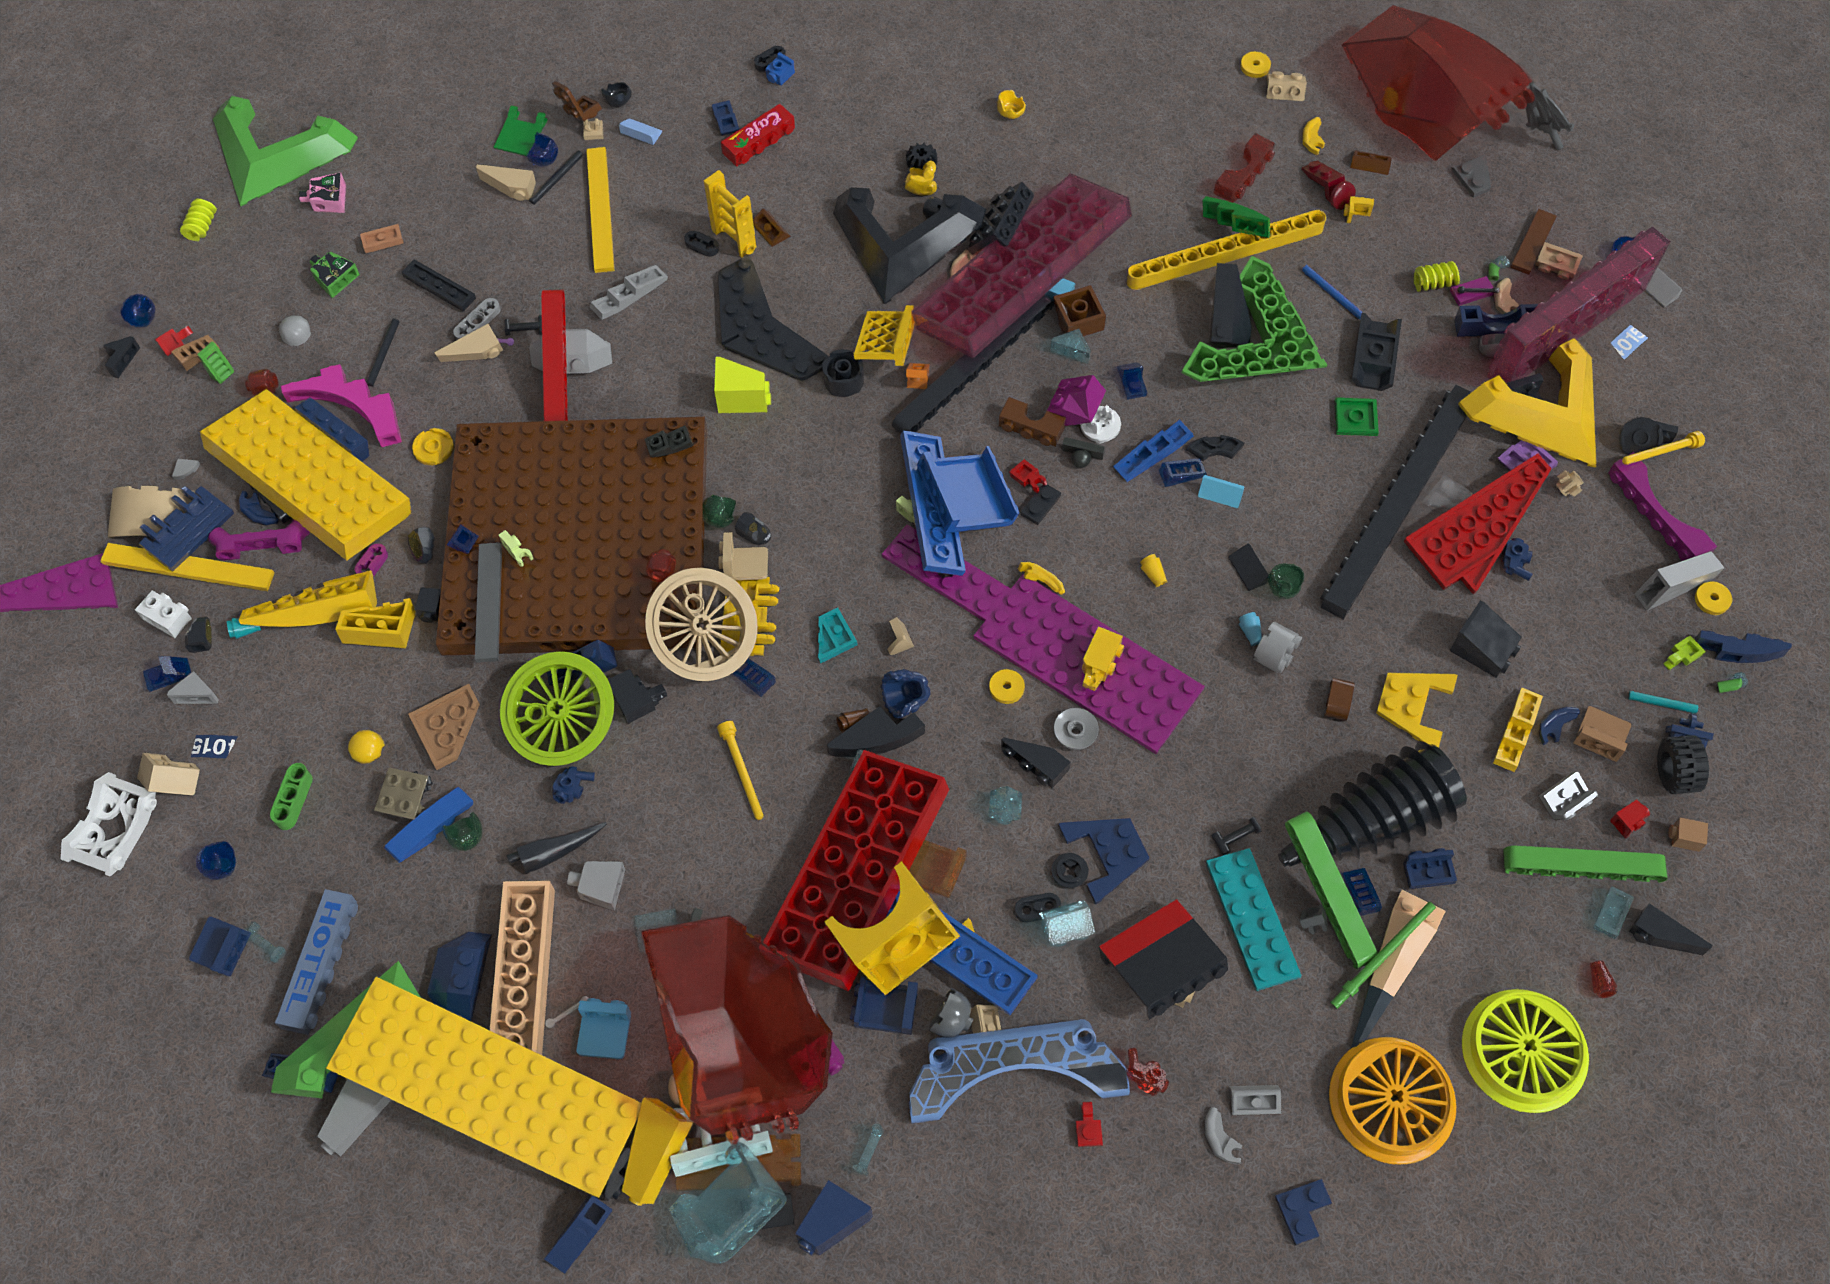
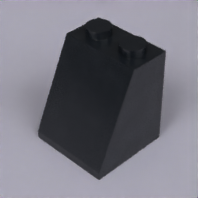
[1450,600,1522,678]

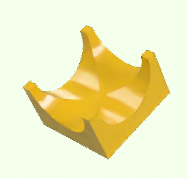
[825,861,960,995]

